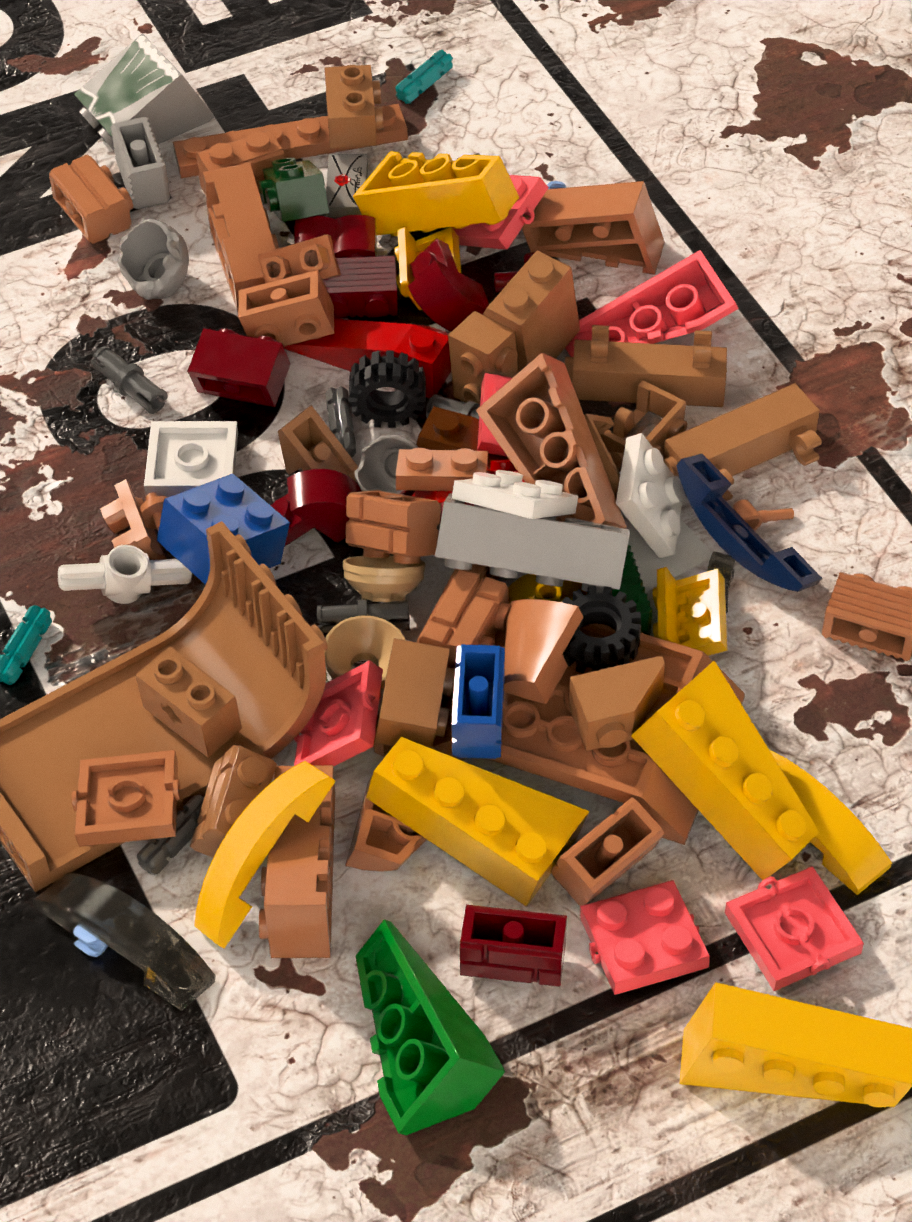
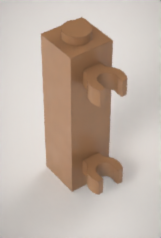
[565,325,727,407]
[663,383,822,501]

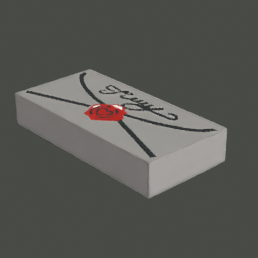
[326,154,368,218]

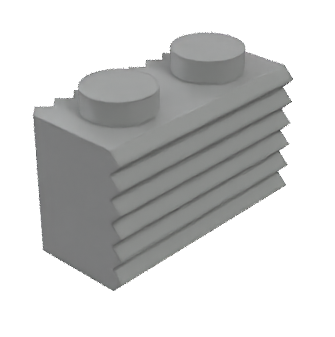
[110,117,170,209]

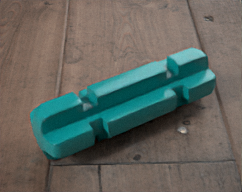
[395,50,453,104]
[0,605,52,685]

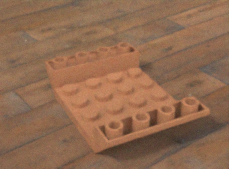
[432,598,745,845]

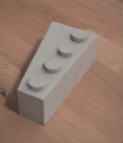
[435,493,630,593]

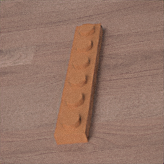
[173,104,408,179]

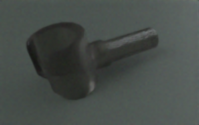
[707,551,735,613]

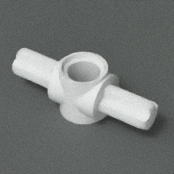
[58,545,192,604]

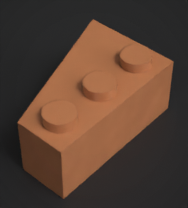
[203,162,279,311]
[522,181,665,275]

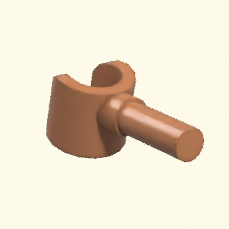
[733,499,794,531]

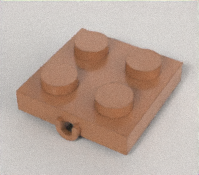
[72,750,181,847]

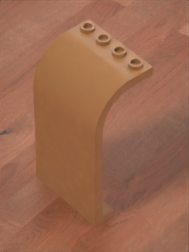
[0,521,328,892]

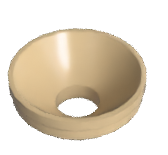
[343,556,425,602]
[324,616,405,689]

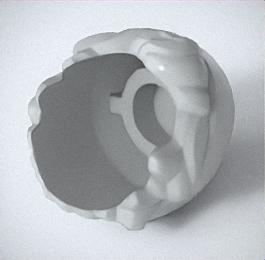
[118,218,189,300]

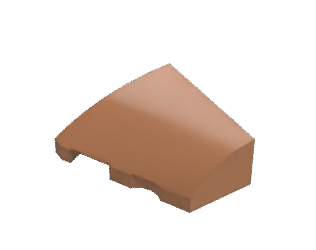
[504,599,584,704]
[345,776,427,871]

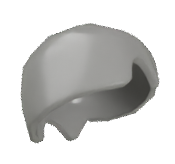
[354,435,418,496]

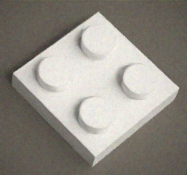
[144,421,238,497]
[616,433,686,559]
[451,470,578,519]

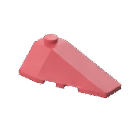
[565,250,738,357]

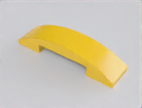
[770,750,892,895]
[194,761,336,949]

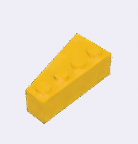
[353,151,519,236]
[366,737,589,907]
[679,982,912,1107]

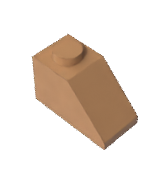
[569,655,665,751]

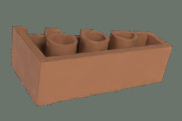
[476,353,627,529]
[259,765,336,958]

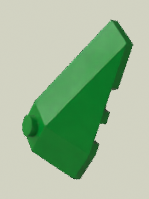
[355,919,505,1135]

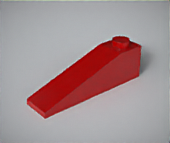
[284,319,451,398]

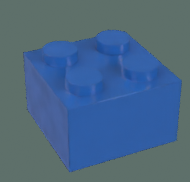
[157,473,290,585]

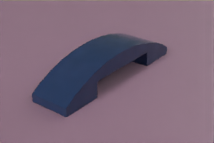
[676,454,823,592]

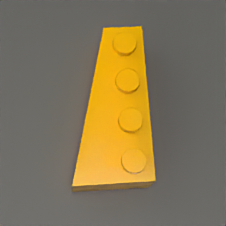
[631,660,820,881]

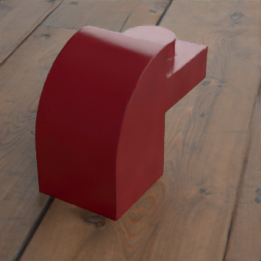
[408,238,489,332]
[270,469,362,546]

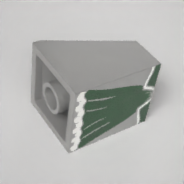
[74,33,215,150]

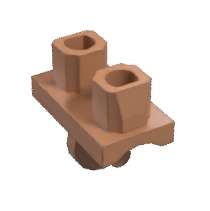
[258,234,341,283]
[100,479,168,560]

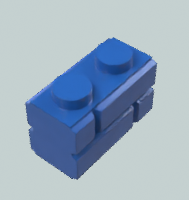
[452,644,505,759]

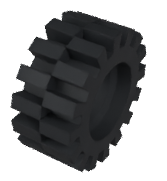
[349,350,426,428]
[562,586,641,674]

